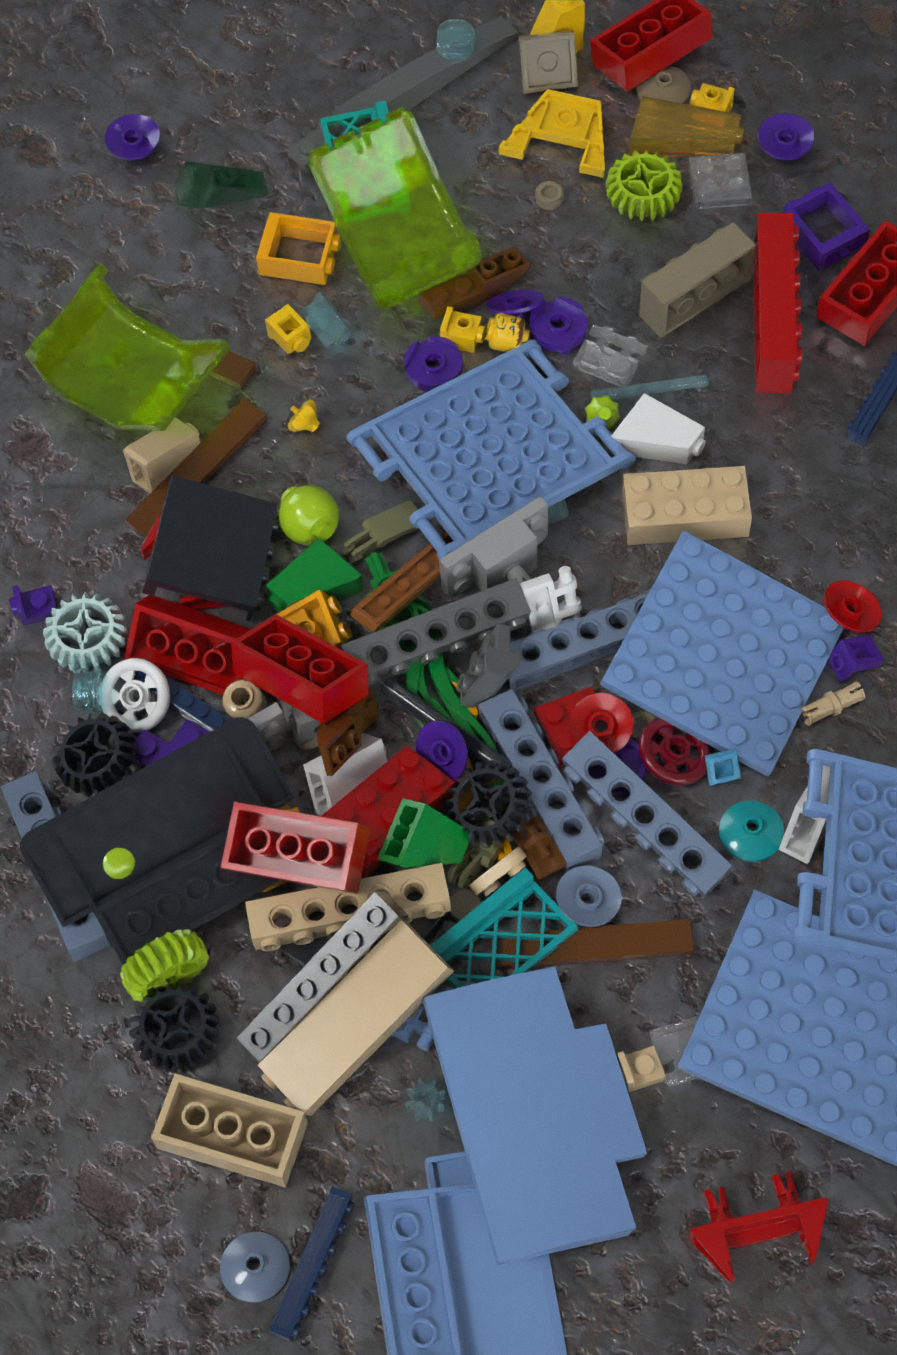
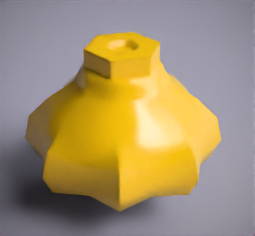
[287,400,320,432]

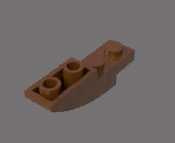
[417,246,531,320]
[317,688,379,776]

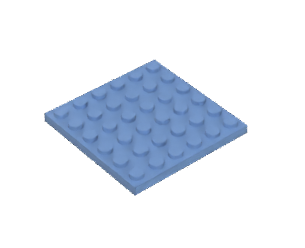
[599,530,844,777]

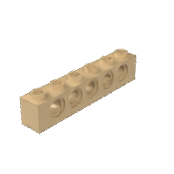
[245,863,451,952]

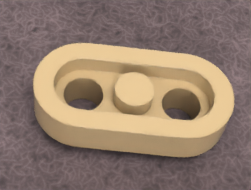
[469,846,527,897]

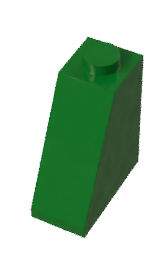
[266,538,364,613]
[377,798,469,868]

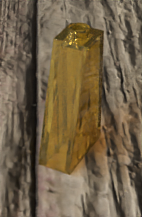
[629,96,745,157]

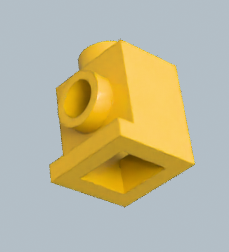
[690,83,735,127]
[265,304,311,355]
[440,306,486,354]

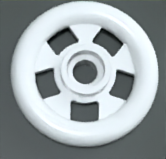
[100,658,170,733]

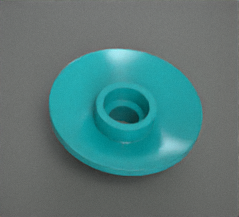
[719,801,784,862]

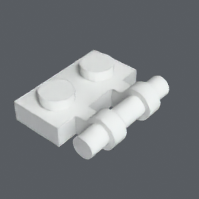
[519,566,582,633]

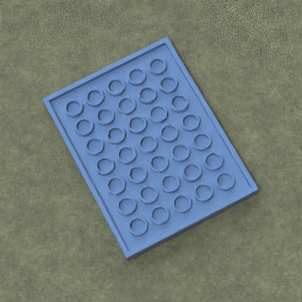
[677,889,897,1166]

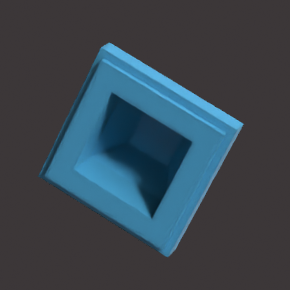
[705,749,741,786]

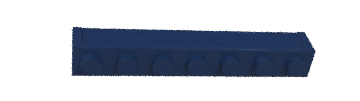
[847,347,897,446]
[134,671,230,731]
[269,1187,355,1342]

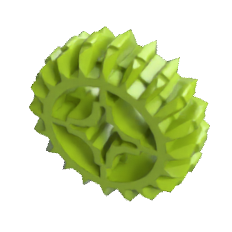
[606,149,683,222]
[120,929,209,1003]

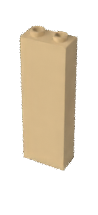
[258,920,454,1116]

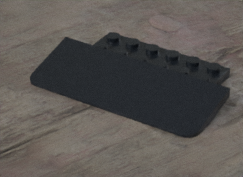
[20,717,294,965]

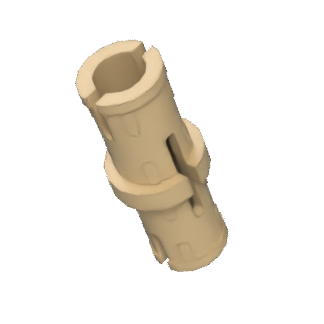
[801,681,866,726]

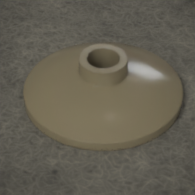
[636,66,691,111]

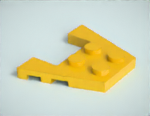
[499,89,605,178]

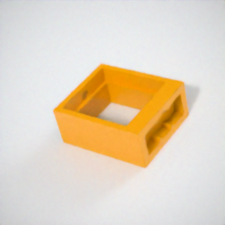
[256,212,341,285]

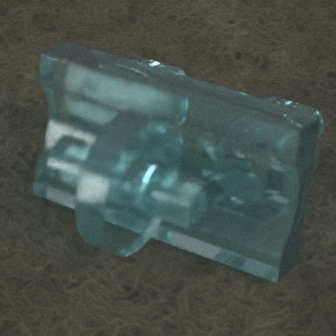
[300,291,351,350]

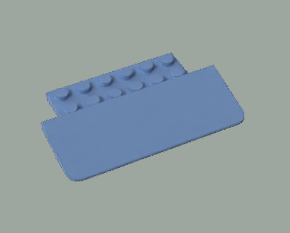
[364,1151,567,1355]

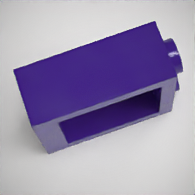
[782,182,870,272]

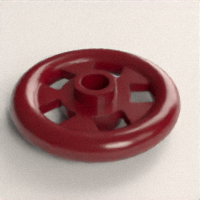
[638,717,711,786]

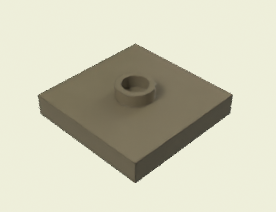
[518,30,578,94]

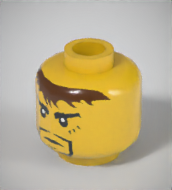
[484,313,529,353]

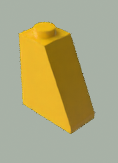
[530,0,585,52]

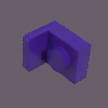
[9,585,58,626]
[828,635,884,682]

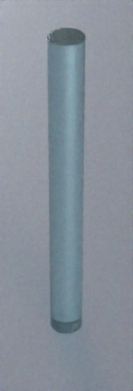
[589,374,708,402]

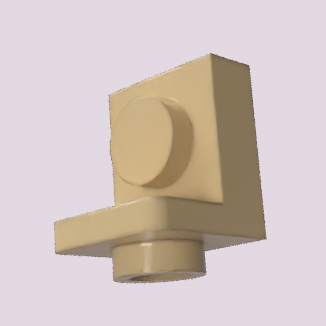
[616,1046,666,1093]

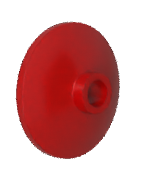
[824,580,882,633]
[569,693,633,753]

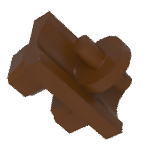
[512,815,566,881]

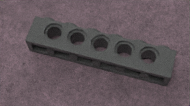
[341,578,531,686]

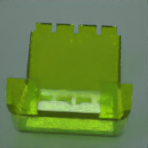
[307,106,482,309]
[25,263,230,431]

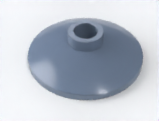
[556,865,622,927]
[220,1232,290,1303]

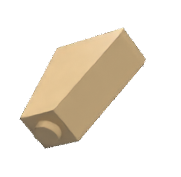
[123,418,200,494]

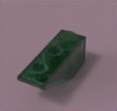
[174,161,268,208]

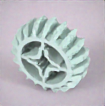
[43,592,128,674]

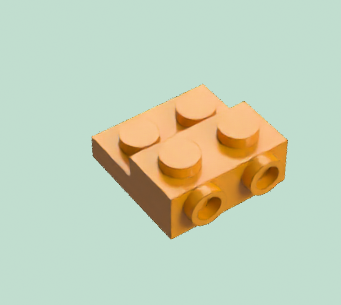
[270,590,352,649]

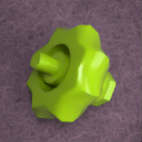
[585,395,621,430]

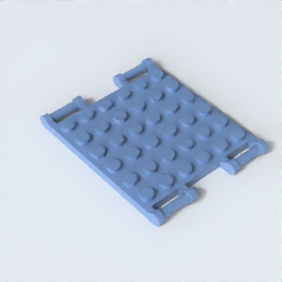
[347,339,636,559]
[793,749,897,962]

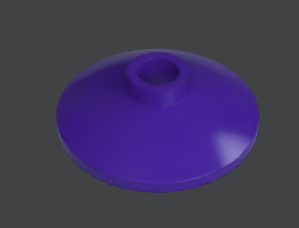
[758,113,815,160]
[105,114,160,160]
[486,290,544,318]
[416,720,468,782]

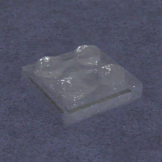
[688,153,752,210]

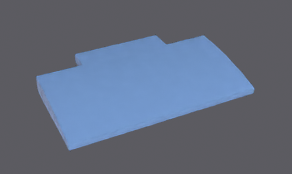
[423,967,647,1265]

